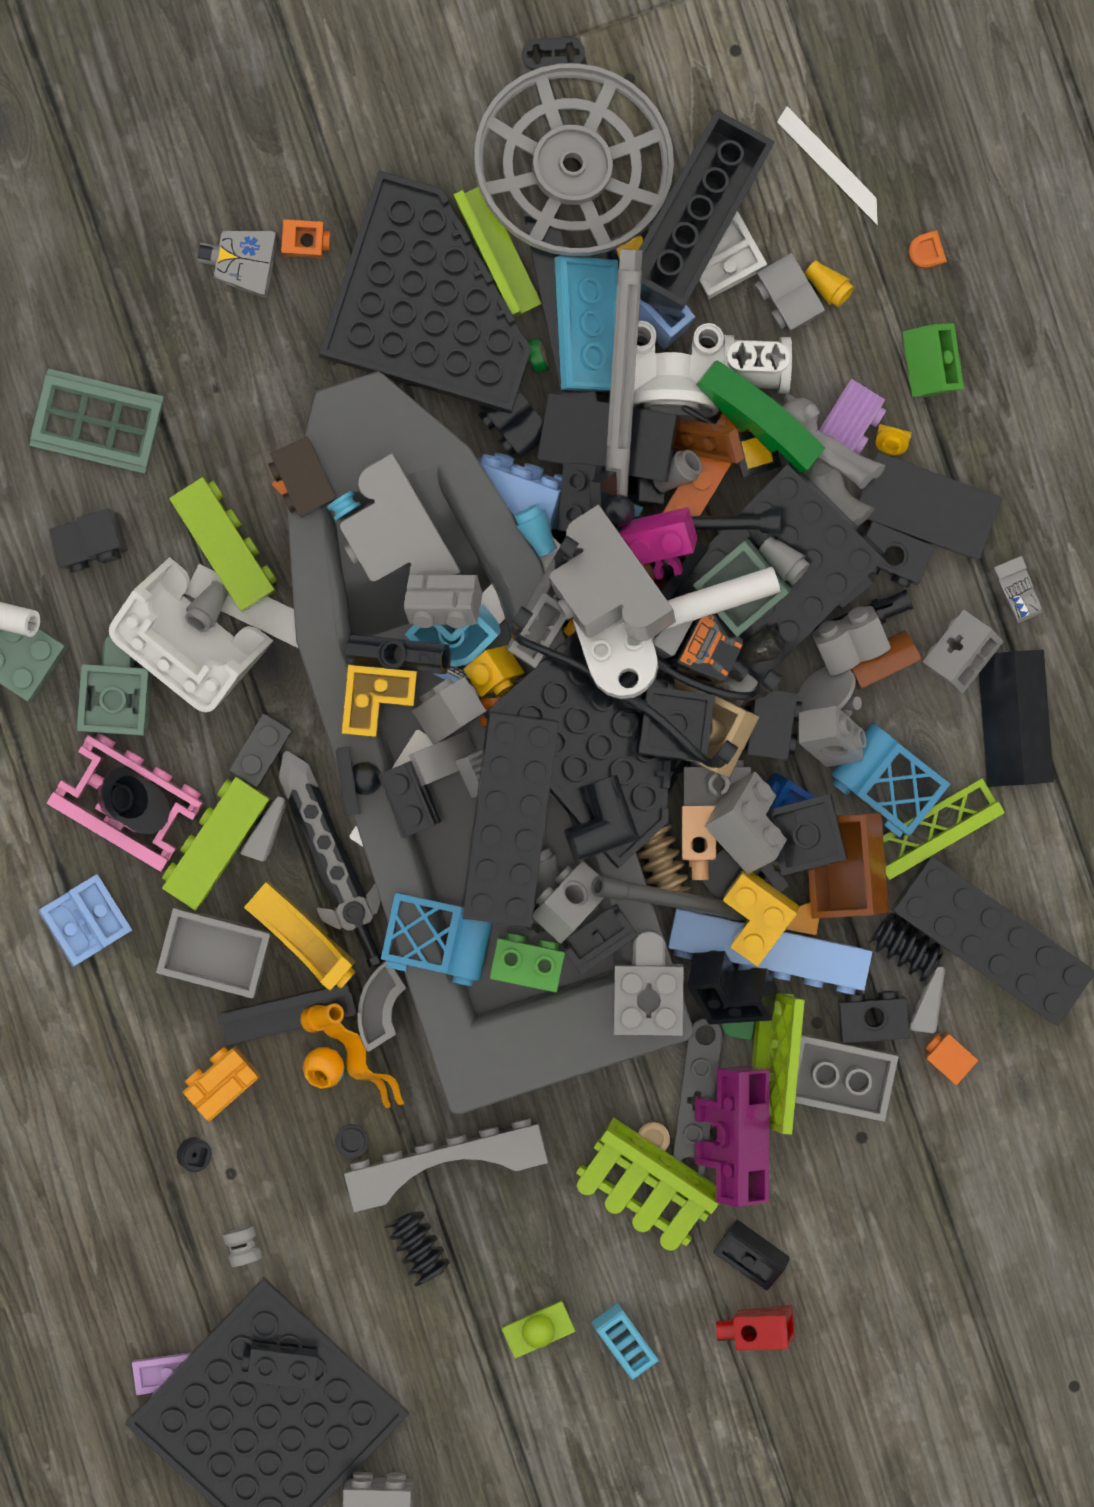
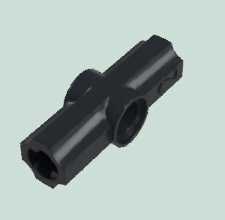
[345,634,452,674]

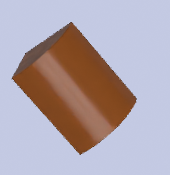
[851,630,922,689]

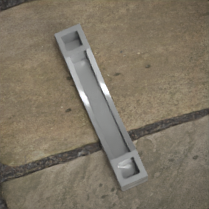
[344,1118,548,1212]

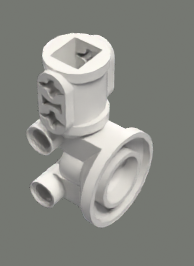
[633,321,792,420]

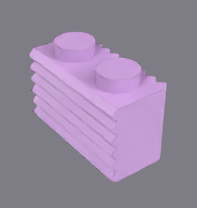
[819,379,886,454]

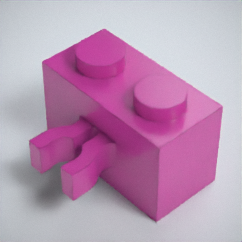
[620,507,698,580]

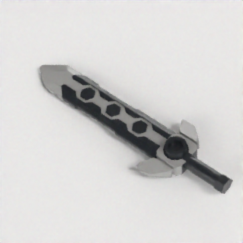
[278,751,384,968]

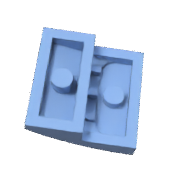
[38,874,132,967]

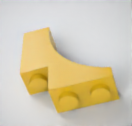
[244,881,356,990]

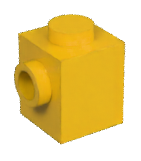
[463,645,525,697]

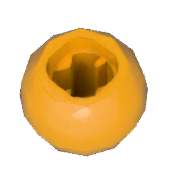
[302,1047,345,1089]

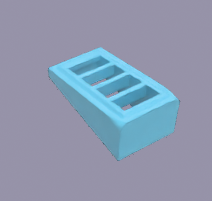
[592,1303,659,1380]

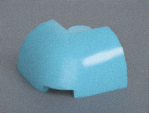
[405,604,501,667]

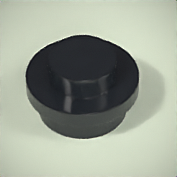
[335,1124,369,1158]

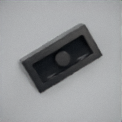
[713,1220,790,1291]

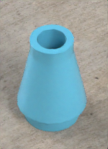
[514,504,557,557]

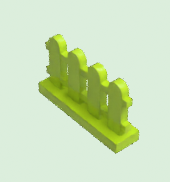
[576,1117,719,1251]

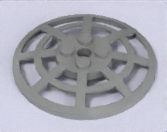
[474,63,674,256]

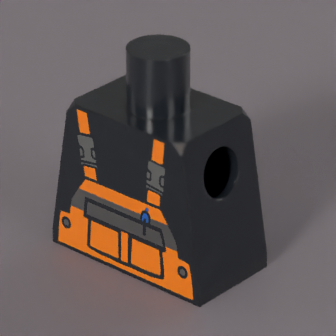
[666,614,749,685]

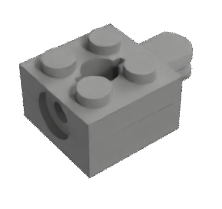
[614,931,684,1036]

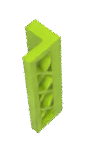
[453,187,542,319]
[883,778,1005,880]

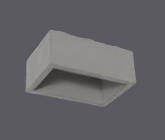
[156,907,273,999]

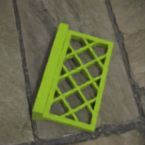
[751,992,805,1135]

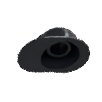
[96,767,170,834]

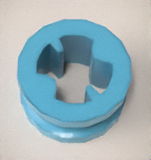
[327,491,361,521]

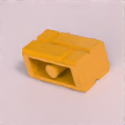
[183,1046,261,1122]

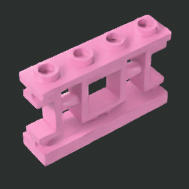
[46,732,205,872]

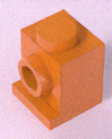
[281,219,331,259]

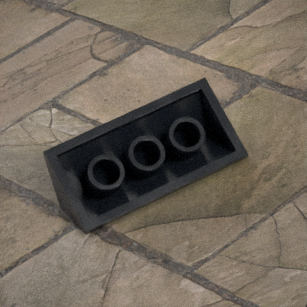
[978,650,1054,787]

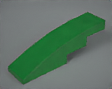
[696,360,825,474]

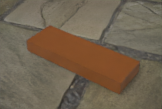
[673,418,744,464]

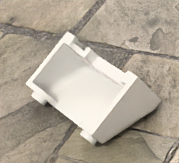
[109,557,273,712]

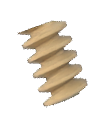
[637,825,692,892]

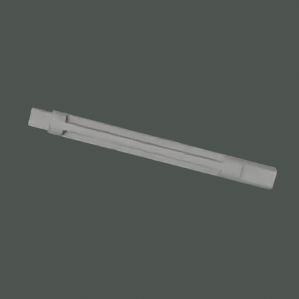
[605,249,642,496]

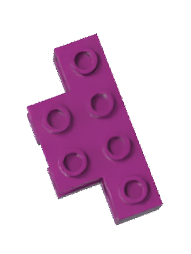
[695,1065,770,1207]

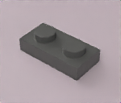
[229,713,293,787]

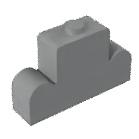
[340,451,460,581]
[550,505,676,640]

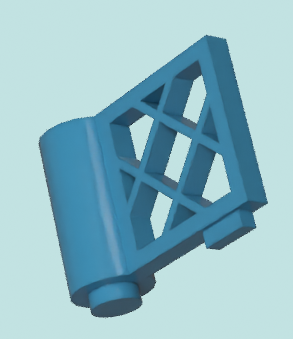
[831,723,950,837]
[381,893,493,986]

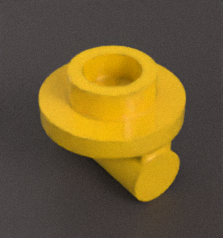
[876,424,912,456]

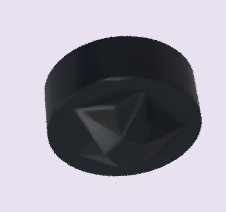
[177,1137,212,1172]

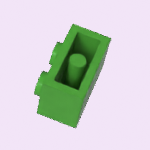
[902,323,964,398]
[490,932,565,993]

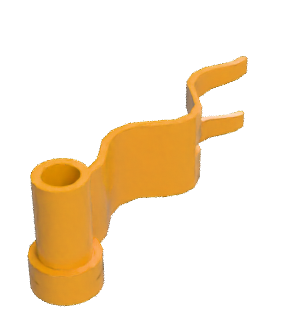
[301,1003,404,1108]

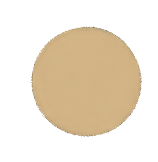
[638,1121,670,1151]

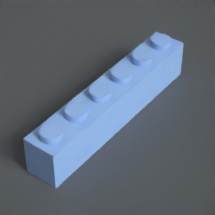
[667,908,873,995]

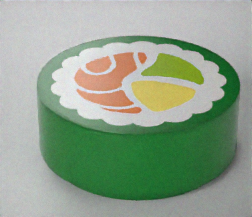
[528,338,549,373]

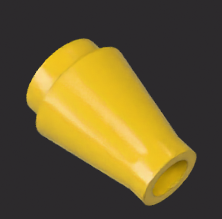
[804,260,854,308]

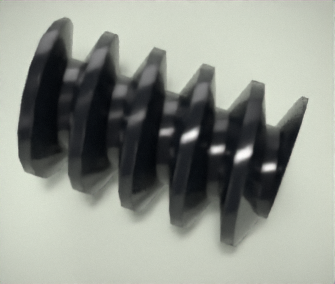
[869,913,943,982]
[384,1211,449,1287]

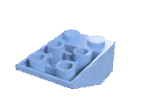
[477,453,562,530]

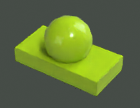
[501,1300,576,1359]

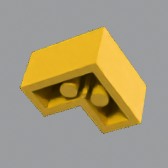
[342,665,417,737]
[723,870,799,967]

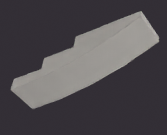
[506,537,574,668]

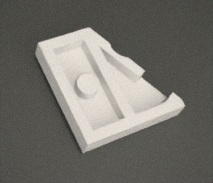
[699,211,768,299]

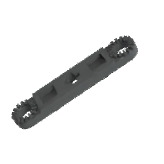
[673,1018,722,1176]

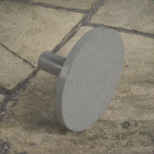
[796,666,862,717]

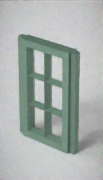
[29,368,165,474]

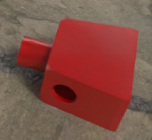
[716,1305,795,1351]

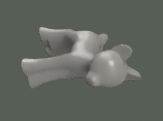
[782,394,885,526]

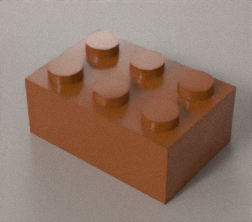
[808,812,889,919]

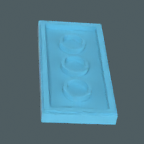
[555,255,618,393]

